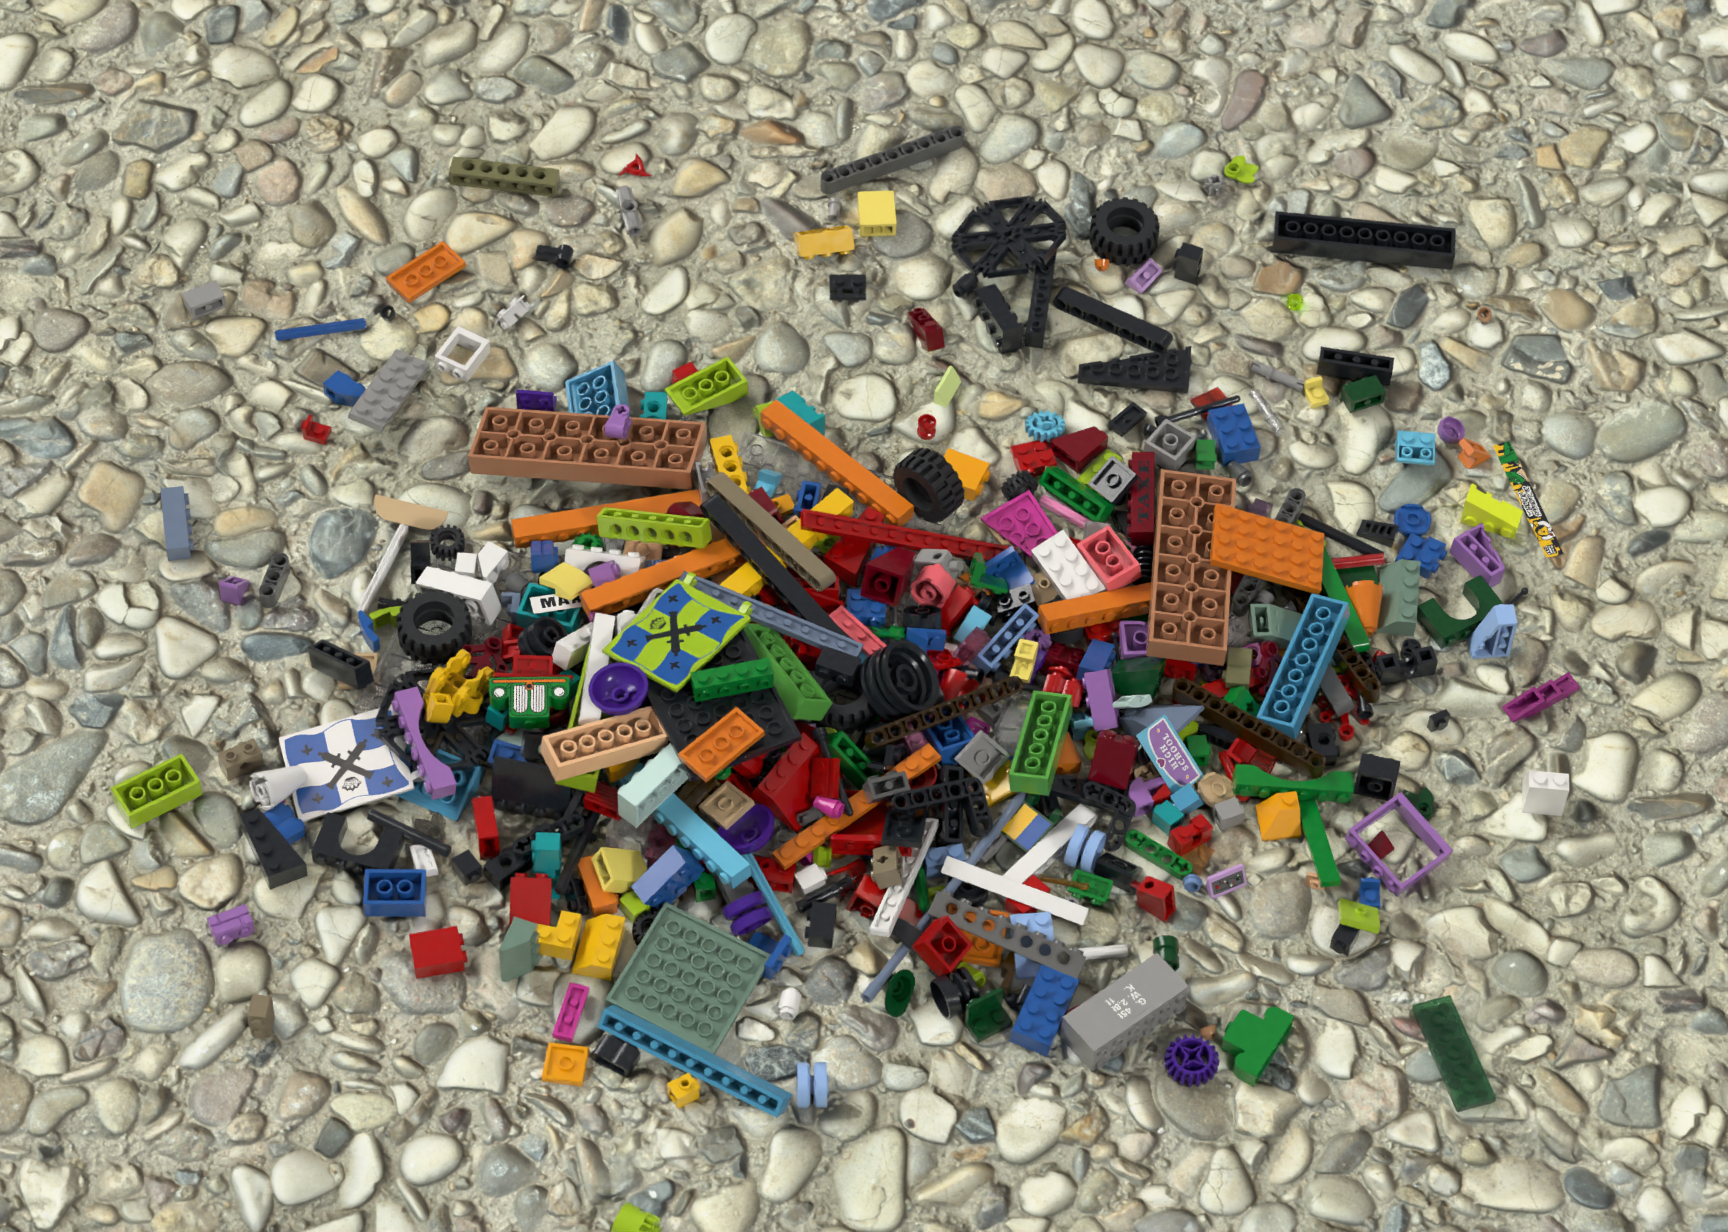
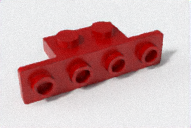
[493,655,573,681]

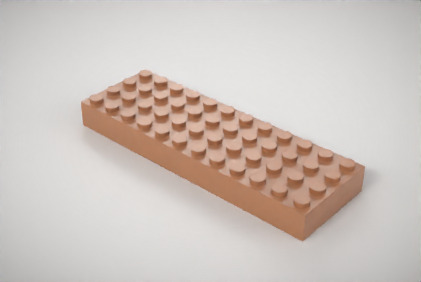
[468,407,708,490]
[1146,469,1236,666]

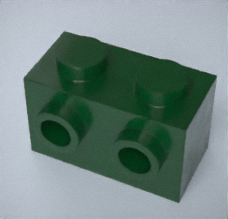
[1340,375,1385,413]

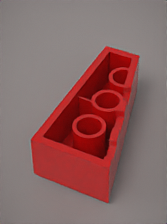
[845,874,929,929]

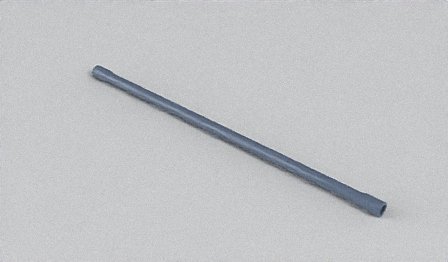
[861,792,1029,1003]

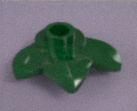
[1403,787,1434,819]

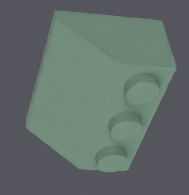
[499,917,541,982]

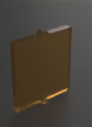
[1170,840,1215,877]

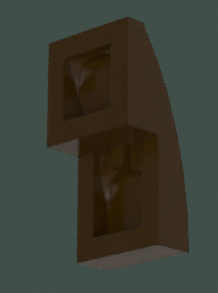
[1000,951,1015,998]

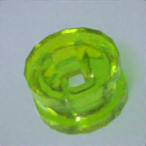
[1287,293,1303,311]

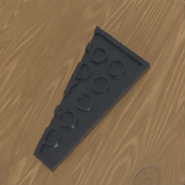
[1077,346,1192,394]

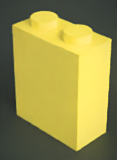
[857,191,896,237]
[591,847,647,893]

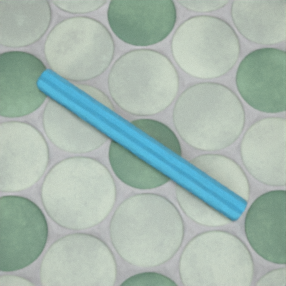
[741,853,805,957]

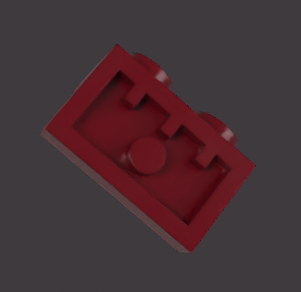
[1039,642,1086,678]

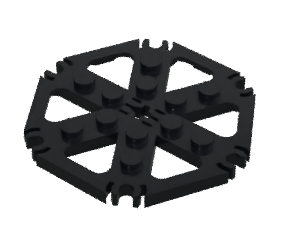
[951,196,1067,279]
[375,668,499,772]

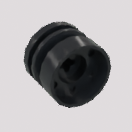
[930,967,980,1019]

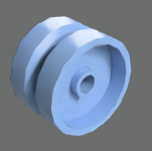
[1064,824,1106,874]
[797,1062,829,1108]

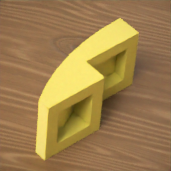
[1010,639,1039,683]

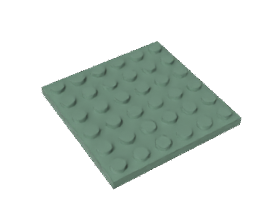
[605,902,771,1055]

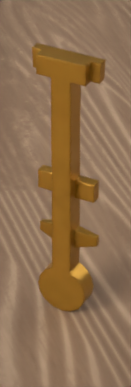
[1037,874,1089,890]

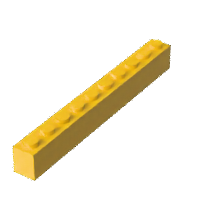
[720,488,854,597]

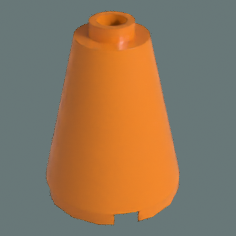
[1345,580,1383,636]

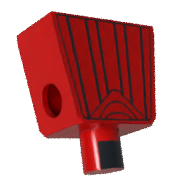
[1129,876,1176,923]

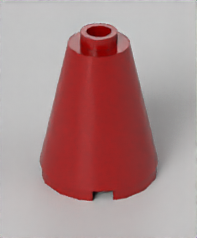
[940,668,979,709]

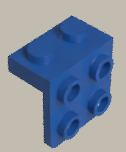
[985,546,1035,590]
[748,932,793,980]

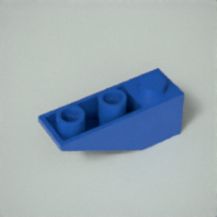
[323,370,366,407]

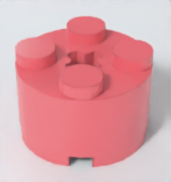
[910,563,956,608]

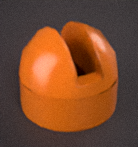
[1095,259,1109,272]

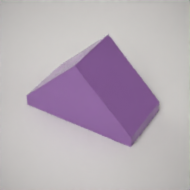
[219,576,250,605]

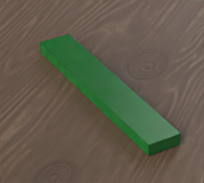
[1298,800,1341,888]

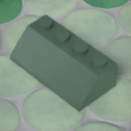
[1375,559,1420,636]

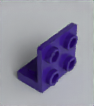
[516,390,557,412]

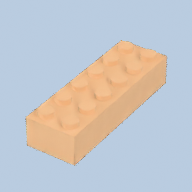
[540,706,668,782]

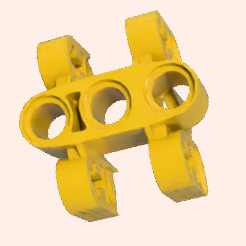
[425,649,495,717]

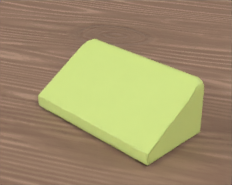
[934,365,961,407]

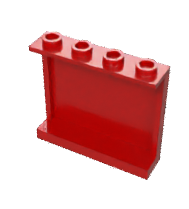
[831,790,918,857]

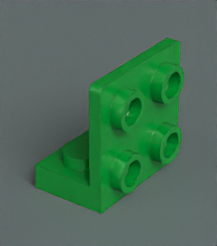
[968,552,1008,594]

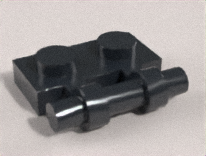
[829,274,866,302]

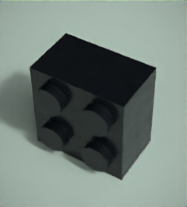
[1353,753,1401,801]

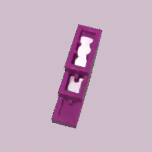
[1502,672,1580,723]

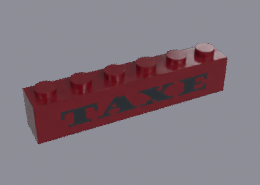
[1127,452,1155,546]

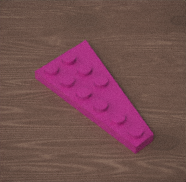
[981,490,1058,562]

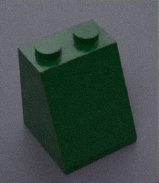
[1111,657,1167,705]

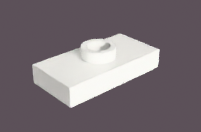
[410,844,438,877]

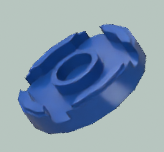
[1393,504,1432,537]

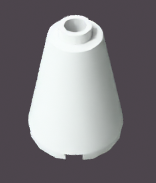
[249,765,307,811]

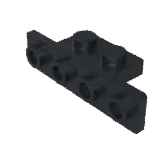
[867,742,907,773]

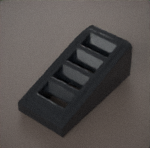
[1356,519,1399,548]
[1197,724,1237,750]

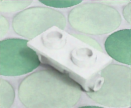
[494,295,530,330]

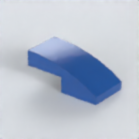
[358,610,380,653]

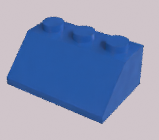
[922,710,975,768]

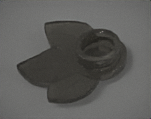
[415,812,446,844]

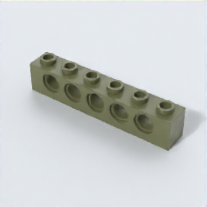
[449,156,560,197]

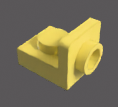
[1303,376,1329,408]

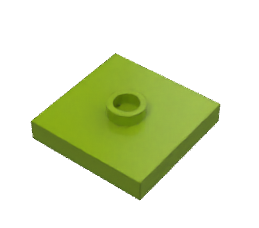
[1338,898,1380,934]

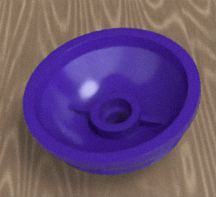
[588,662,648,716]
[717,804,774,855]

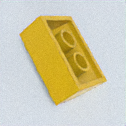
[793,225,855,260]
[572,914,626,981]

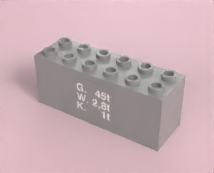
[1060,953,1189,1072]

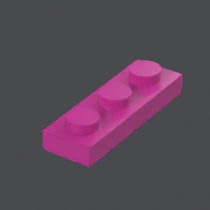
[552,982,590,1043]

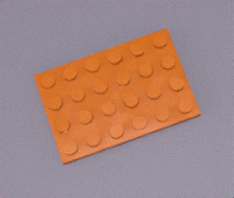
[1210,503,1324,595]

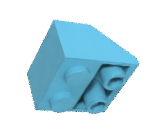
[1395,431,1435,465]

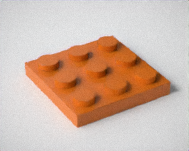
[947,904,1009,968]

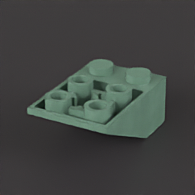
[1248,604,1302,649]

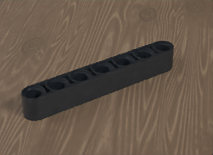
[1053,286,1173,353]

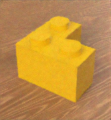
[537,910,582,961]

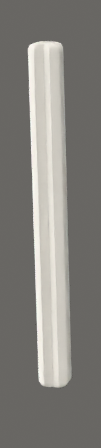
[357,524,409,615]

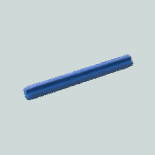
[275,318,367,341]

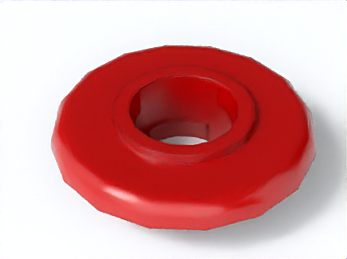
[1048,666,1075,680]

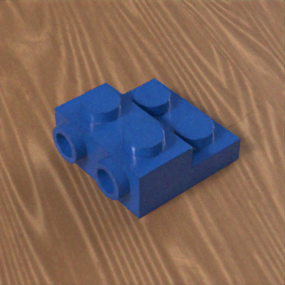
[1395,533,1448,579]
[847,589,886,627]

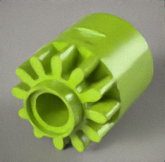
[611,1202,662,1232]

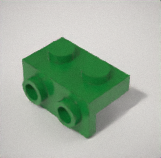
[1067,869,1114,906]

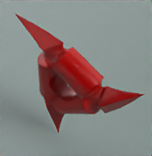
[618,152,653,176]

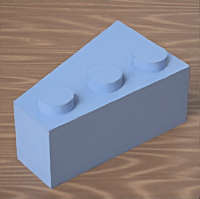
[1467,604,1518,659]

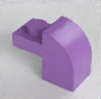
[1128,776,1165,818]

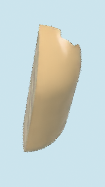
[374,494,448,530]

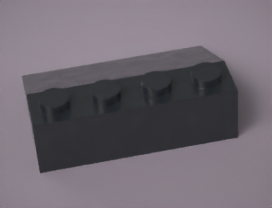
[491,756,574,822]

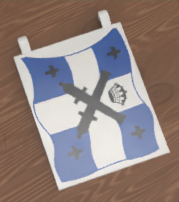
[279,705,424,822]

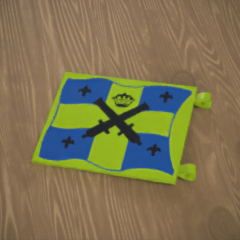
[602,572,753,693]

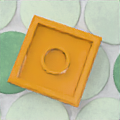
[542,1042,589,1087]

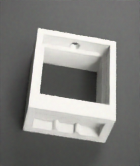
[434,326,490,382]

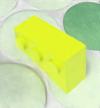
[1460,483,1523,539]

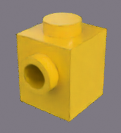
[667,1073,701,1109]

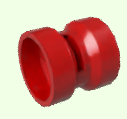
[917,414,936,440]

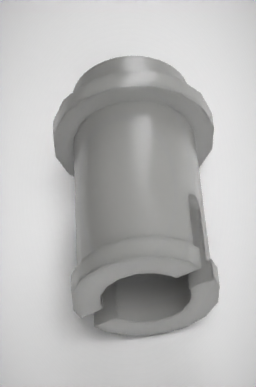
[828,198,842,222]

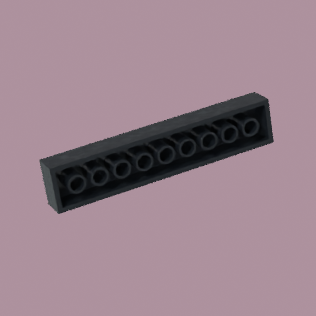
[1272,211,1456,270]

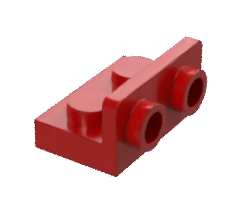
[1163,659,1197,682]

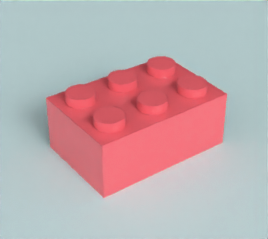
[1077,525,1142,591]

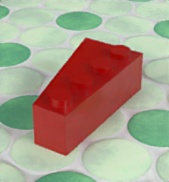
[824,506,884,588]

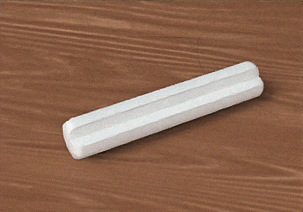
[1070,944,1128,960]

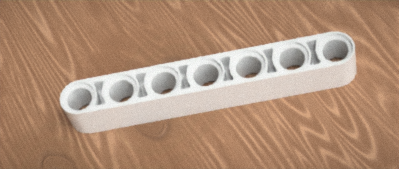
[578,612,615,725]
[995,804,1098,902]

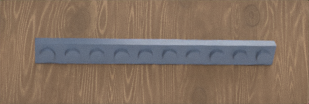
[679,571,864,657]

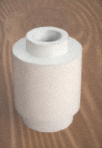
[778,988,802,1020]

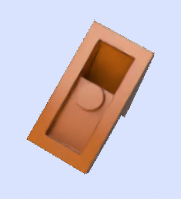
[1458,438,1491,469]

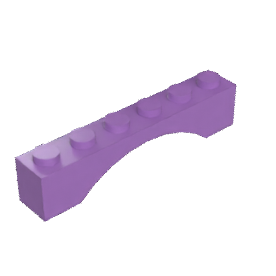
[392,687,456,800]

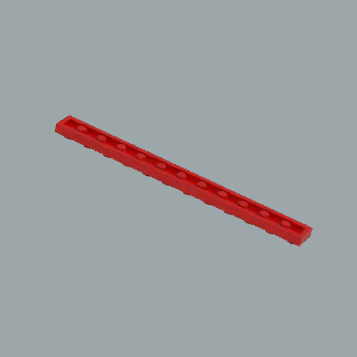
[801,509,1016,563]

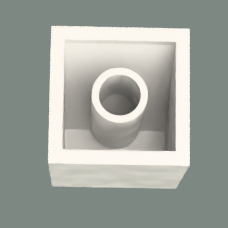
[1522,770,1569,816]

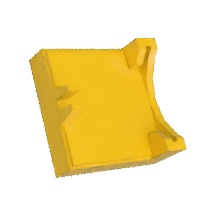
[968,758,1017,809]

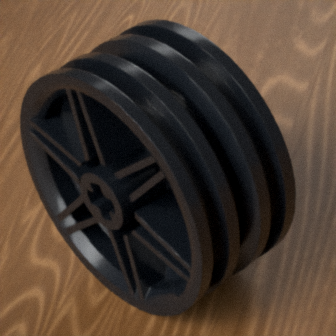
[861,640,939,722]

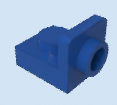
[1359,877,1381,910]

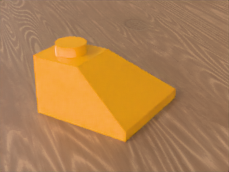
[1255,792,1301,841]

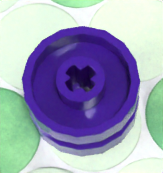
[722,891,774,937]

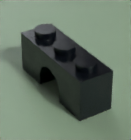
[1375,646,1438,685]

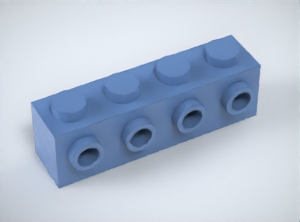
[972,603,1039,675]

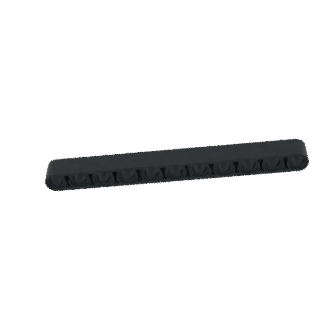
[700,493,849,638]

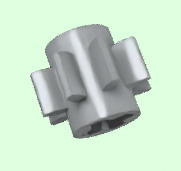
[1204,174,1226,197]

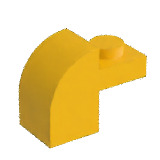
[422,693,454,723]

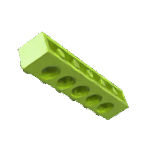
[596,507,712,549]

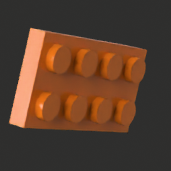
[385,241,466,303]
[678,707,765,782]

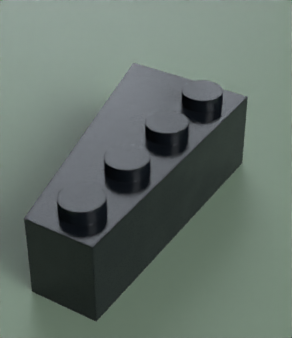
[972,284,1024,355]
[240,808,308,890]

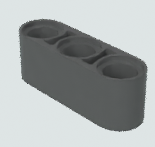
[259,553,290,608]
[1319,664,1355,717]

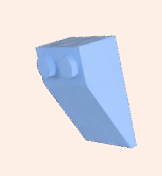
[1009,912,1054,979]

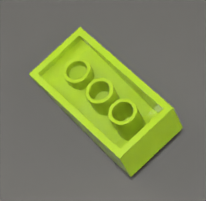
[664,356,748,416]

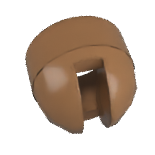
[1477,307,1492,323]
[1199,1024,1217,1041]

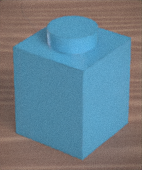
[1170,783,1204,817]

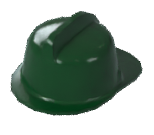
[882,969,915,1017]

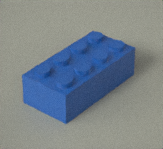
[1009,965,1079,1057]

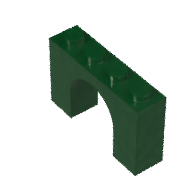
[1417,575,1504,649]

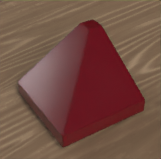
[1368,830,1395,860]

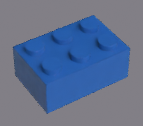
[1206,403,1261,467]
[631,845,705,909]
[363,869,427,917]

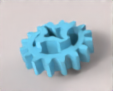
[1025,410,1065,442]

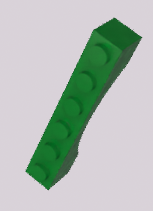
[1232,764,1354,803]

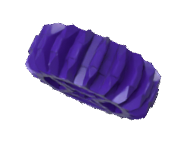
[1164,1033,1220,1088]

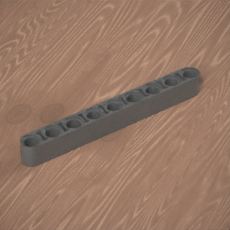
[820,125,965,195]
[1230,488,1306,617]

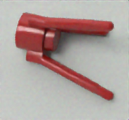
[826,859,867,897]

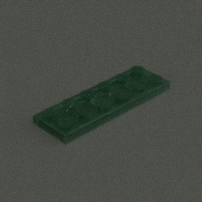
[1411,995,1496,1112]

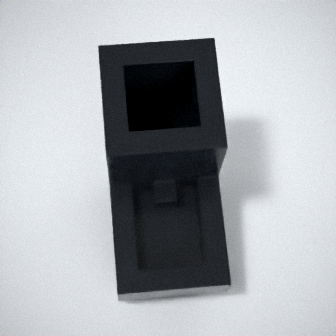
[410,540,431,584]

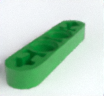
[1124,830,1193,880]

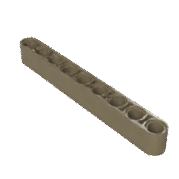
[705,472,836,592]

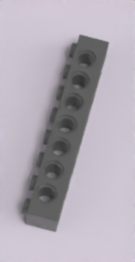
[927,889,1087,979]

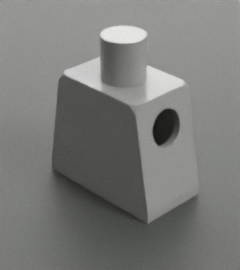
[914,549,964,580]

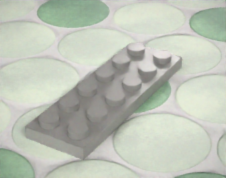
[348,349,430,432]

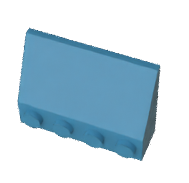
[565,361,630,417]
[396,744,487,822]

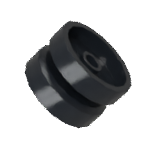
[518,616,568,656]

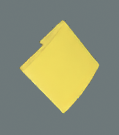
[539,562,594,600]

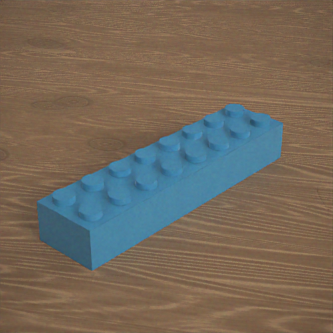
[1256,593,1350,740]

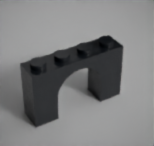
[311,812,405,876]

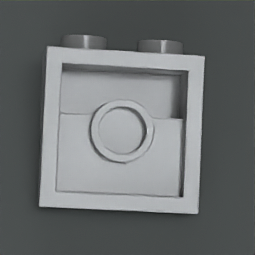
[954,730,1010,784]

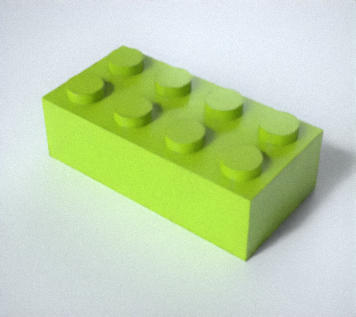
[111,753,203,829]

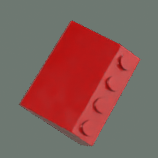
[751,732,843,833]

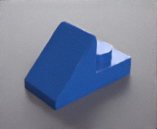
[905,627,946,653]

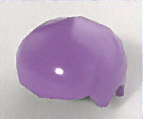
[1437,416,1465,444]

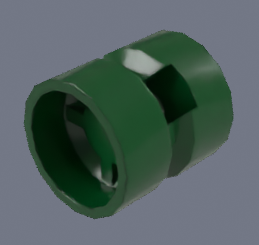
[1153,935,1179,971]

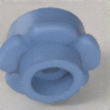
[1183,874,1203,892]

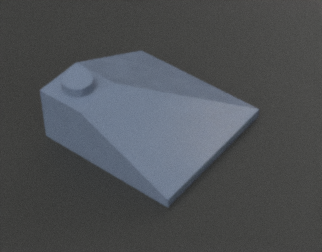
[1119,703,1205,739]

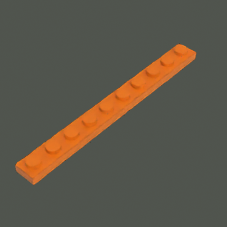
[772,743,941,870]

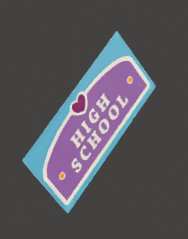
[1136,714,1204,794]

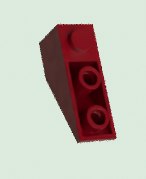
[907,308,945,352]

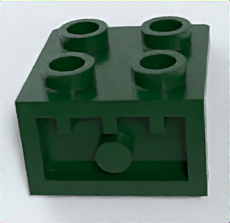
[965,987,1013,1043]

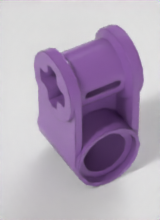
[605,404,632,439]

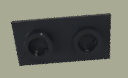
[564,878,590,916]

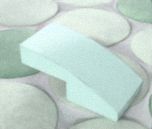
[1112,694,1153,709]

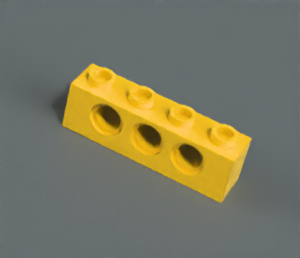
[709,435,751,494]

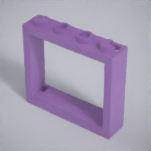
[1344,792,1453,897]

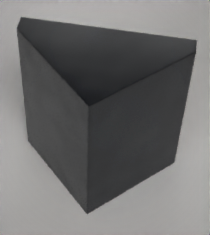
[1094,852,1143,893]

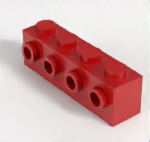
[740,854,796,894]

